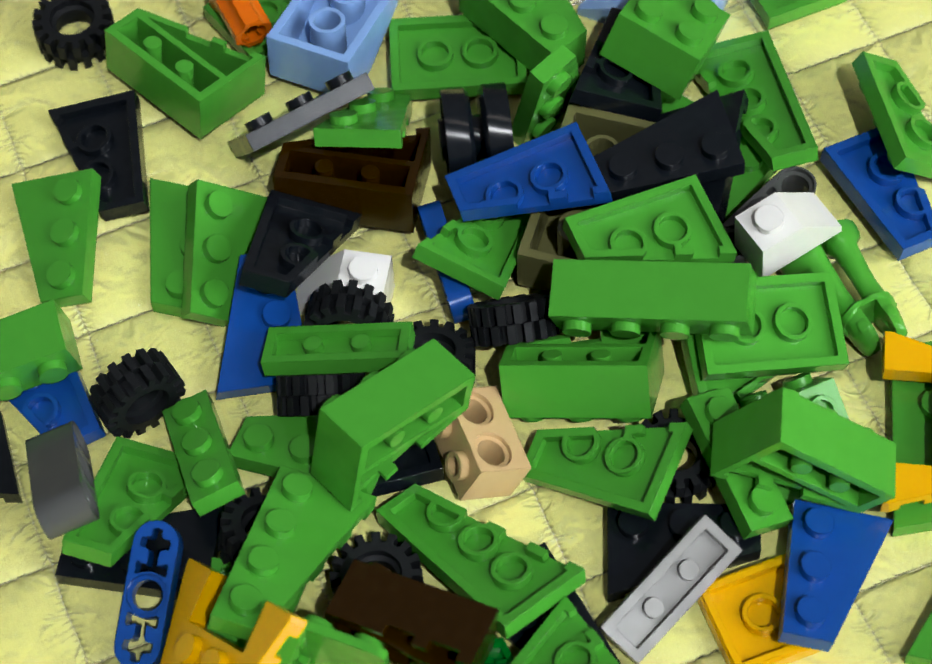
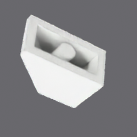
[734,192,842,276]
[296,249,395,315]

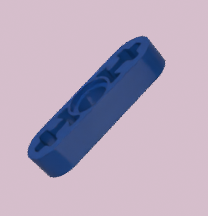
[417,200,474,324]
[114,520,184,664]

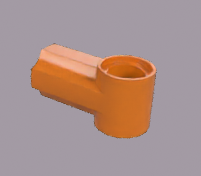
[209,0,272,48]

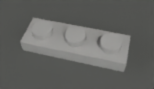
[598,514,743,664]

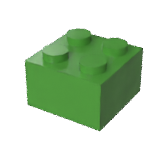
[599,0,730,100]

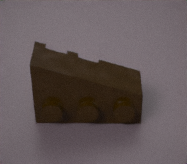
[273,127,431,233]
[324,559,499,664]

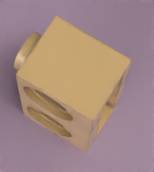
[434,386,532,500]

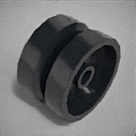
[438,82,514,175]

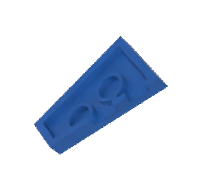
[445,122,613,222]
[820,128,932,261]

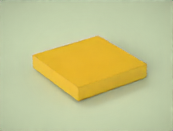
[697,553,821,664]

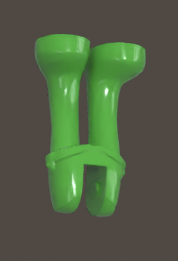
[779,219,908,357]

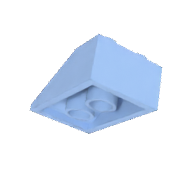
[266,0,399,93]

